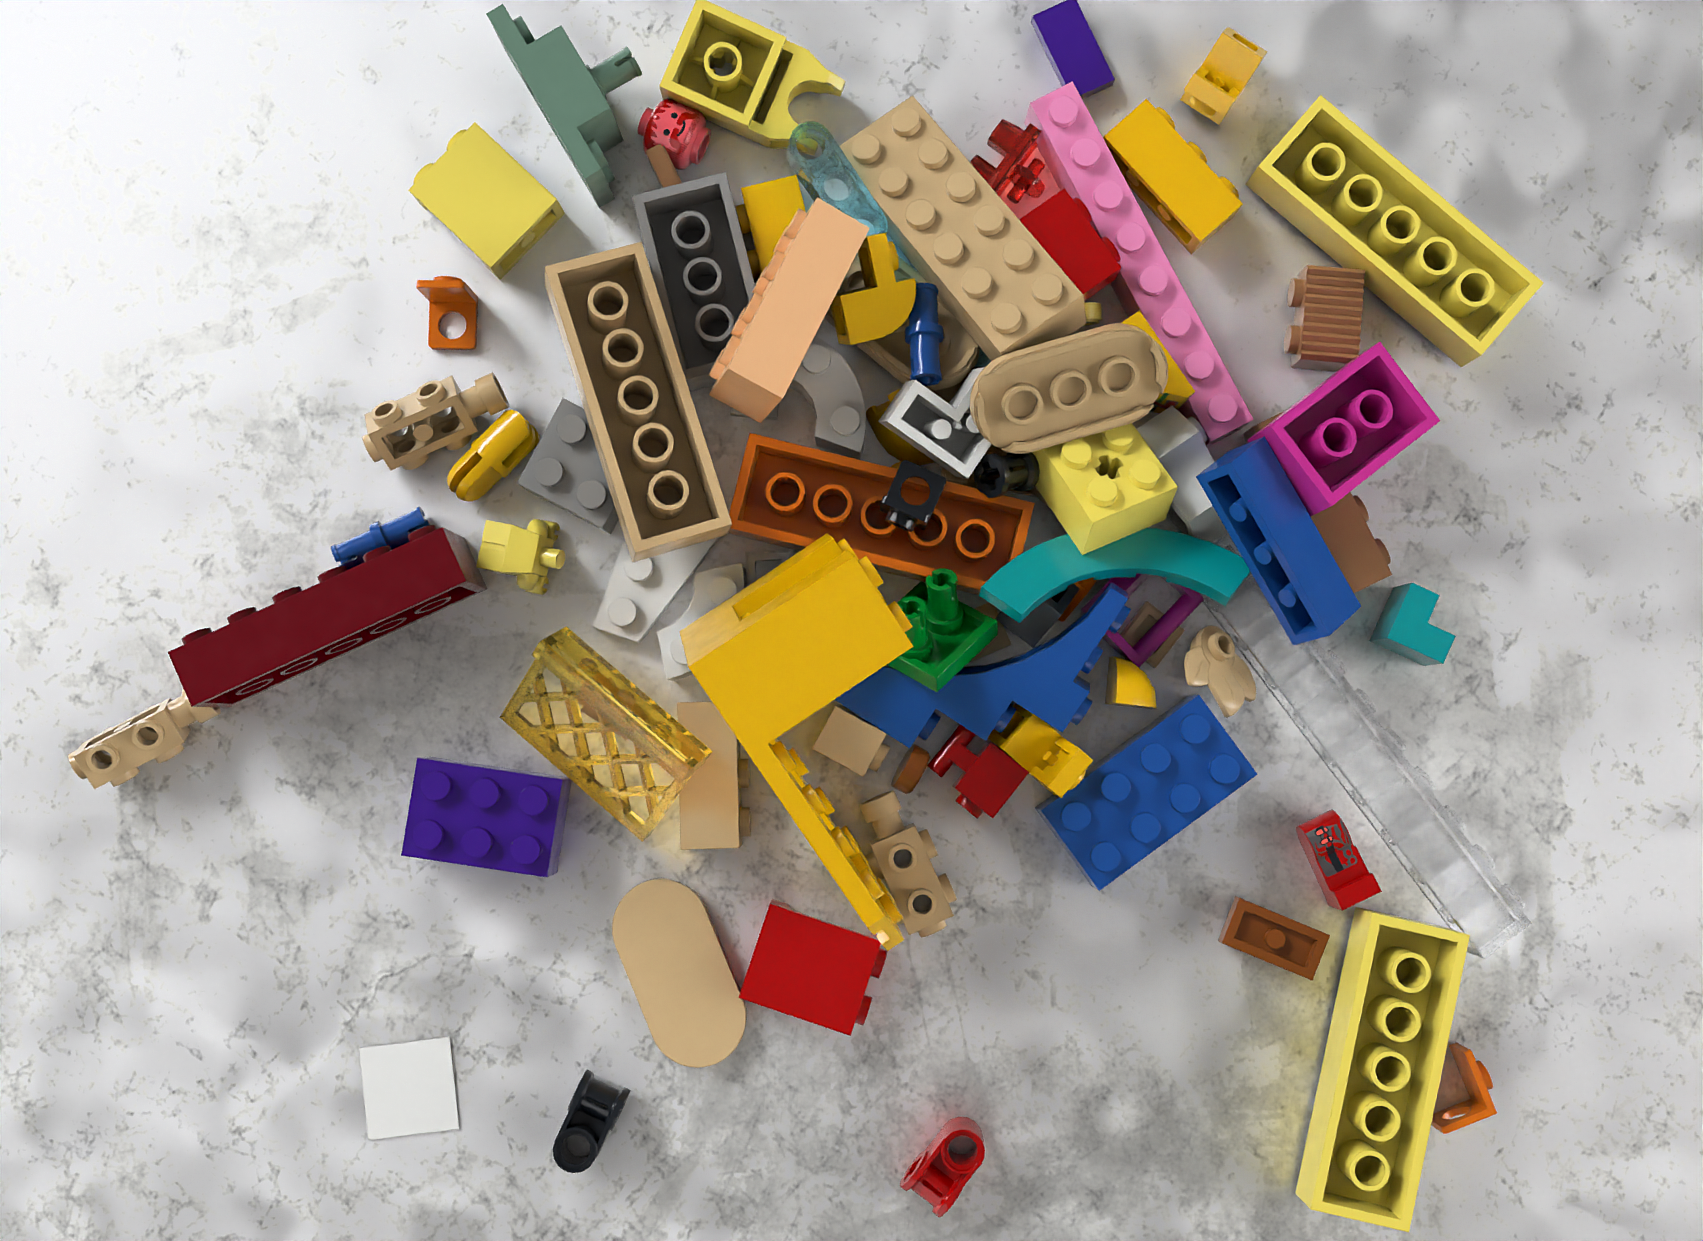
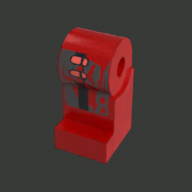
[1296,809,1382,911]

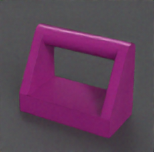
[1081,573,1204,668]

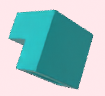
[1369,583,1456,666]

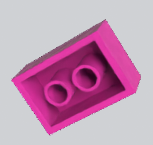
[1247,342,1440,517]

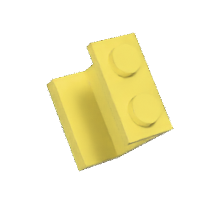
[408,122,565,280]

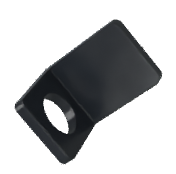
[880,460,946,532]

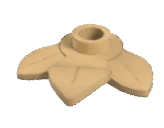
[1184,625,1256,718]

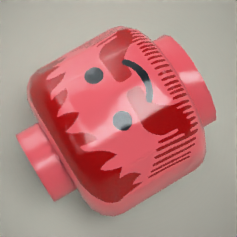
[638,98,711,170]

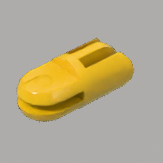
[447,410,540,502]

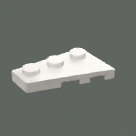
[593,537,721,643]

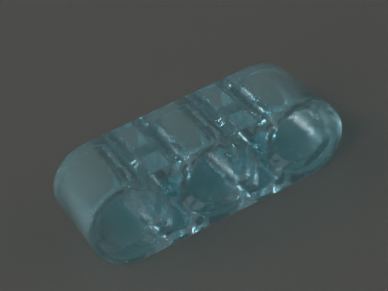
[786,121,887,255]

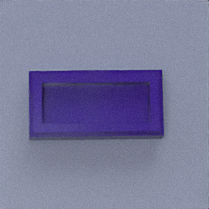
[1031,0,1115,99]

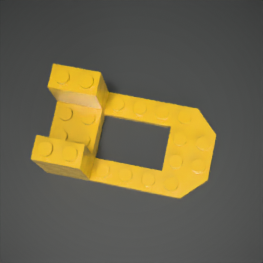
[679,533,914,951]

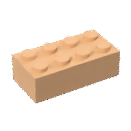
[708,197,870,423]

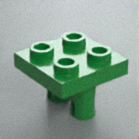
[887,568,998,692]

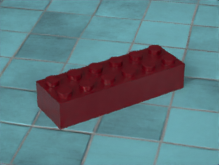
[168,525,487,708]

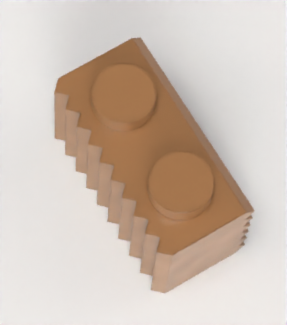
[1284,265,1365,372]

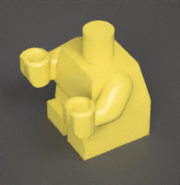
[476,519,565,595]

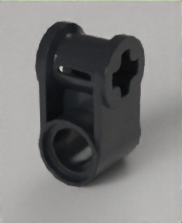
[552,1070,631,1173]

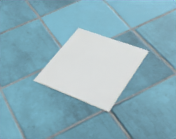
[359,1037,460,1140]

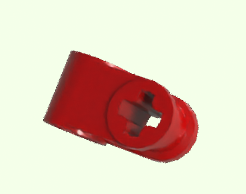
[899,1117,985,1217]

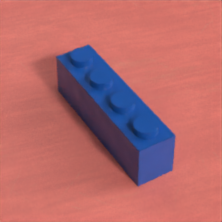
[1196,436,1361,645]

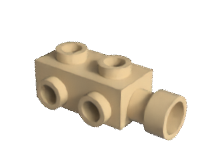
[362,372,509,471]
[68,689,221,789]
[859,790,957,937]

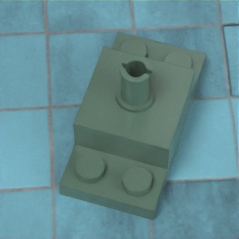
[486,4,642,208]

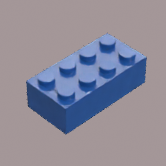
[1035,695,1258,891]

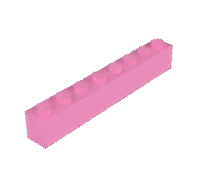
[1025,81,1254,447]

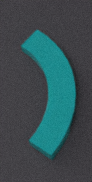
[979,528,1251,623]

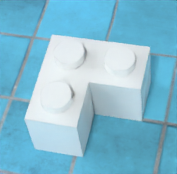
[878,367,992,479]

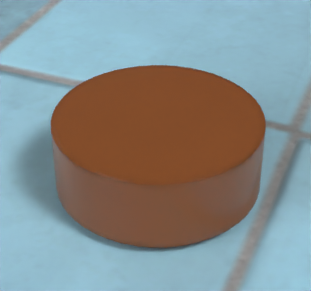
[891,744,930,794]

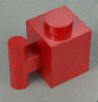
[927,725,1029,819]

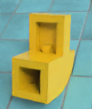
[1180,27,1267,125]
[830,233,916,345]
[988,703,1093,798]

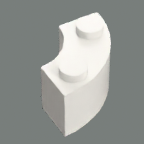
[789,336,866,460]
[1137,406,1227,543]
[657,563,747,681]

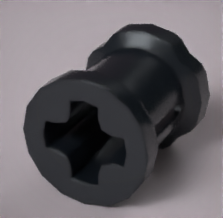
[973,452,1040,498]

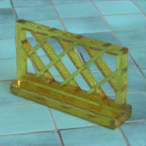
[499,626,713,842]

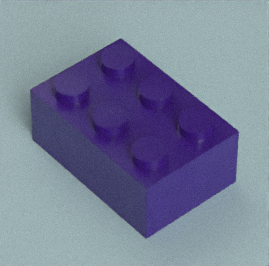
[401,757,572,877]

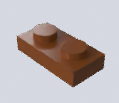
[1218,896,1330,981]

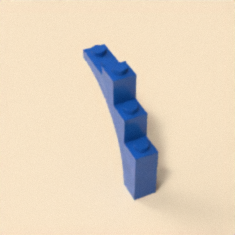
[834,582,1131,748]

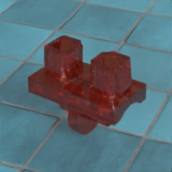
[970,119,1045,204]

